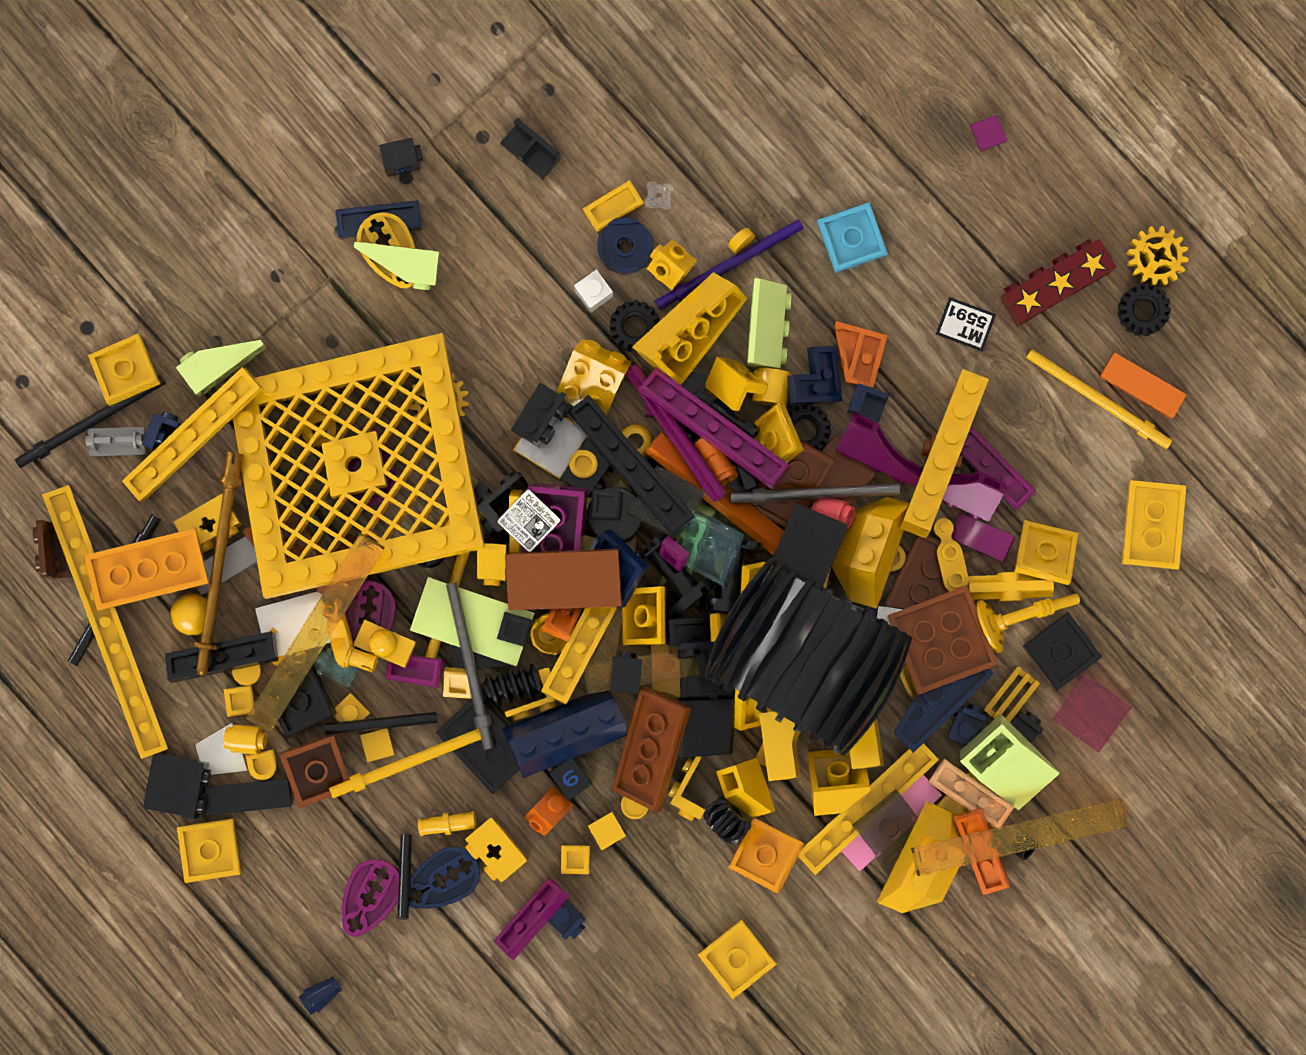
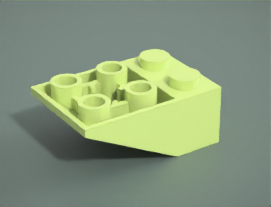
[960,714,1060,810]

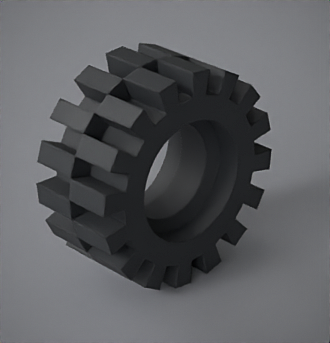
[1117,284,1171,336]
[610,300,659,353]
[788,404,831,450]

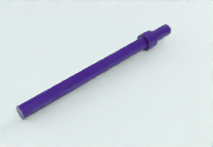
[654,219,804,311]

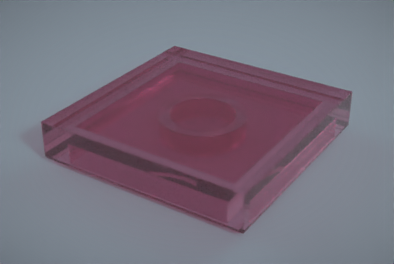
[1052,674,1131,753]

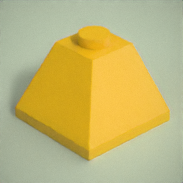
[807,749,870,816]

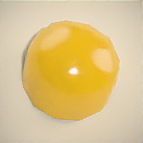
[170,592,207,636]
[530,613,573,655]

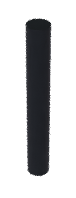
[397,834,412,920]

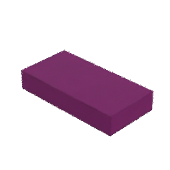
[385,655,445,688]

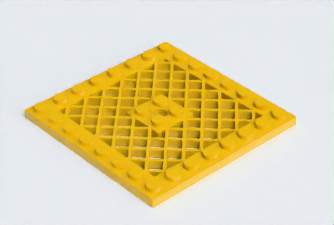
[233,333,485,599]

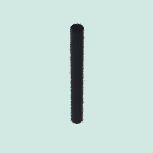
[324,712,437,735]

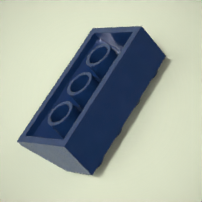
[502,687,627,778]

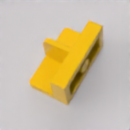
[705,357,768,411]

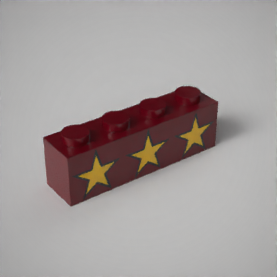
[1000,239,1117,327]

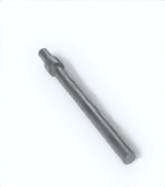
[730,484,900,505]
[446,582,495,750]

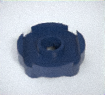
[597,218,653,275]

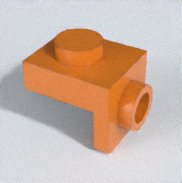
[525,786,574,836]

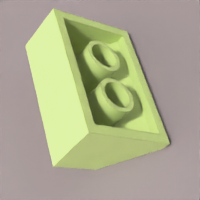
[746,278,792,370]

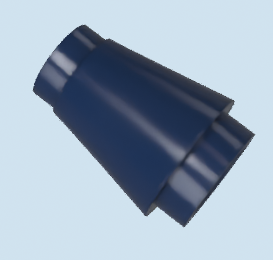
[298,976,342,1015]

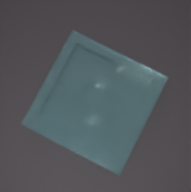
[682,510,744,586]

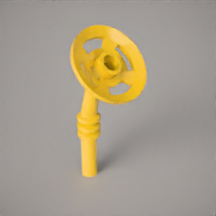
[976,593,1080,654]

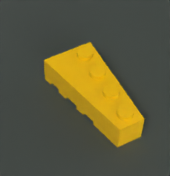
[632,272,748,385]

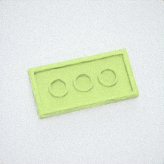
[410,577,535,666]

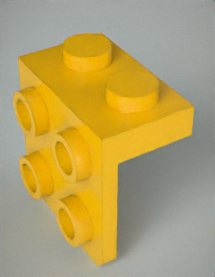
[556,338,632,415]

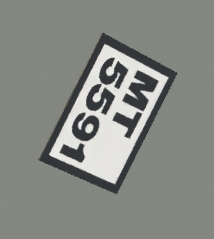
[936,297,996,352]

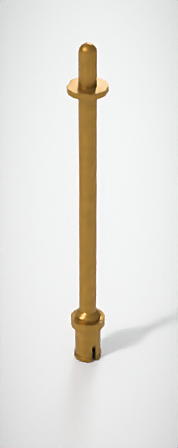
[193,452,244,676]

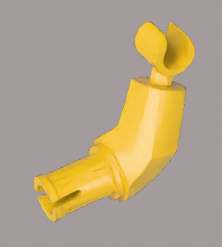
[322,598,379,673]

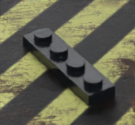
[165,631,279,683]

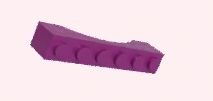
[837,412,1006,522]

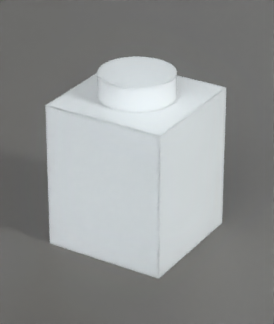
[574,269,613,313]

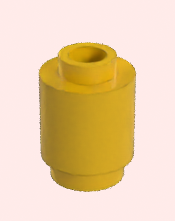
[223,725,267,755]

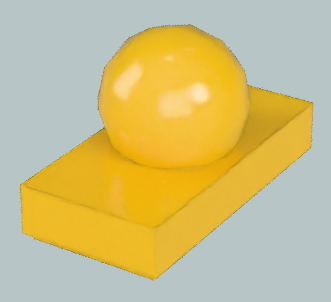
[353,620,417,668]

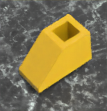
[716,757,776,818]

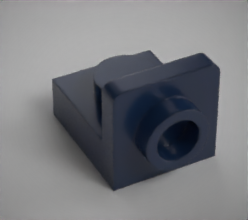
[142,412,182,450]
[947,703,988,745]
[548,899,586,940]

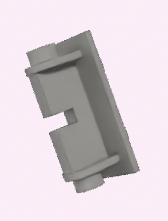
[85,427,145,457]

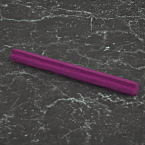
[626,364,726,502]

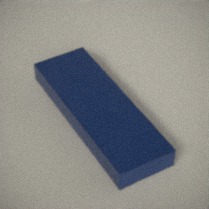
[335,200,422,239]

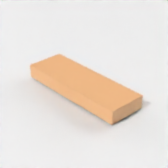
[928,759,1014,830]

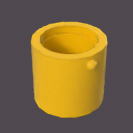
[752,367,792,407]

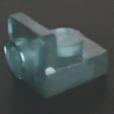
[315,648,359,687]

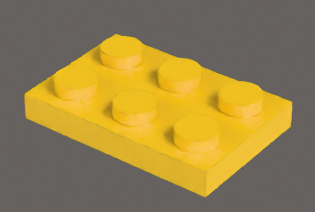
[1121,480,1186,570]

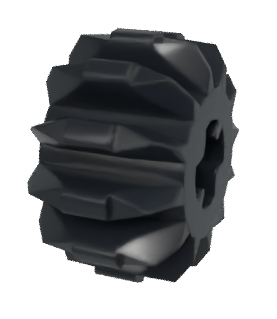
[703,797,751,845]

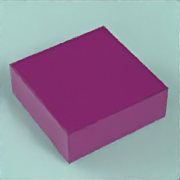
[970,115,1007,152]
[659,535,690,571]

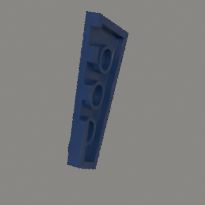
[894,669,994,753]

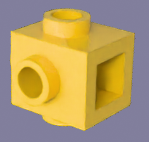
[647,240,697,290]

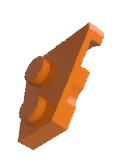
[834,321,888,388]

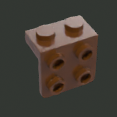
[33,520,73,579]

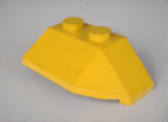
[831,497,909,609]
[877,801,966,913]

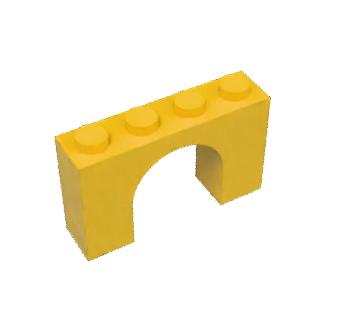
[759,707,884,781]

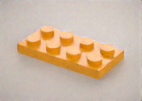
[84,528,209,611]

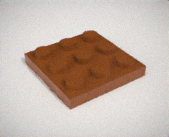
[887,586,998,695]

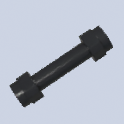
[699,391,760,439]

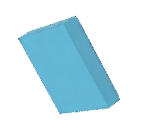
[817,202,888,273]

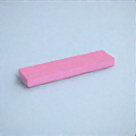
[841,775,942,872]

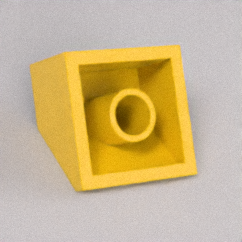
[622,586,667,646]

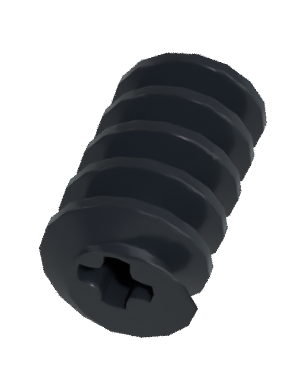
[483,664,544,709]

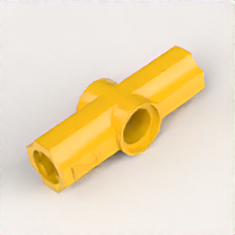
[968,572,1054,602]

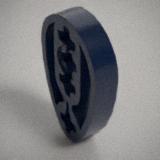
[409,846,480,909]

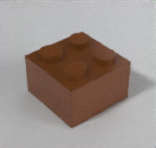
[279,734,350,808]

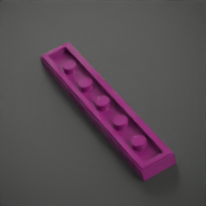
[639,368,790,489]

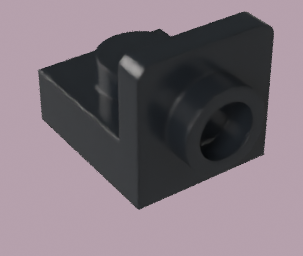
[1010,711,1044,743]

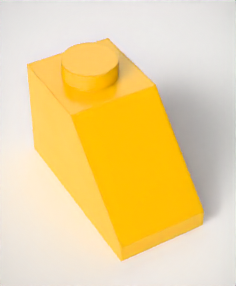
[477,543,509,586]

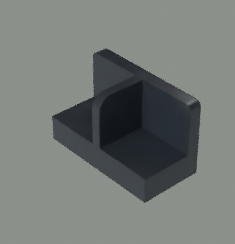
[500,118,561,180]

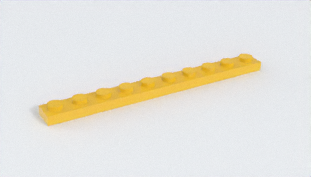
[42,485,168,759]

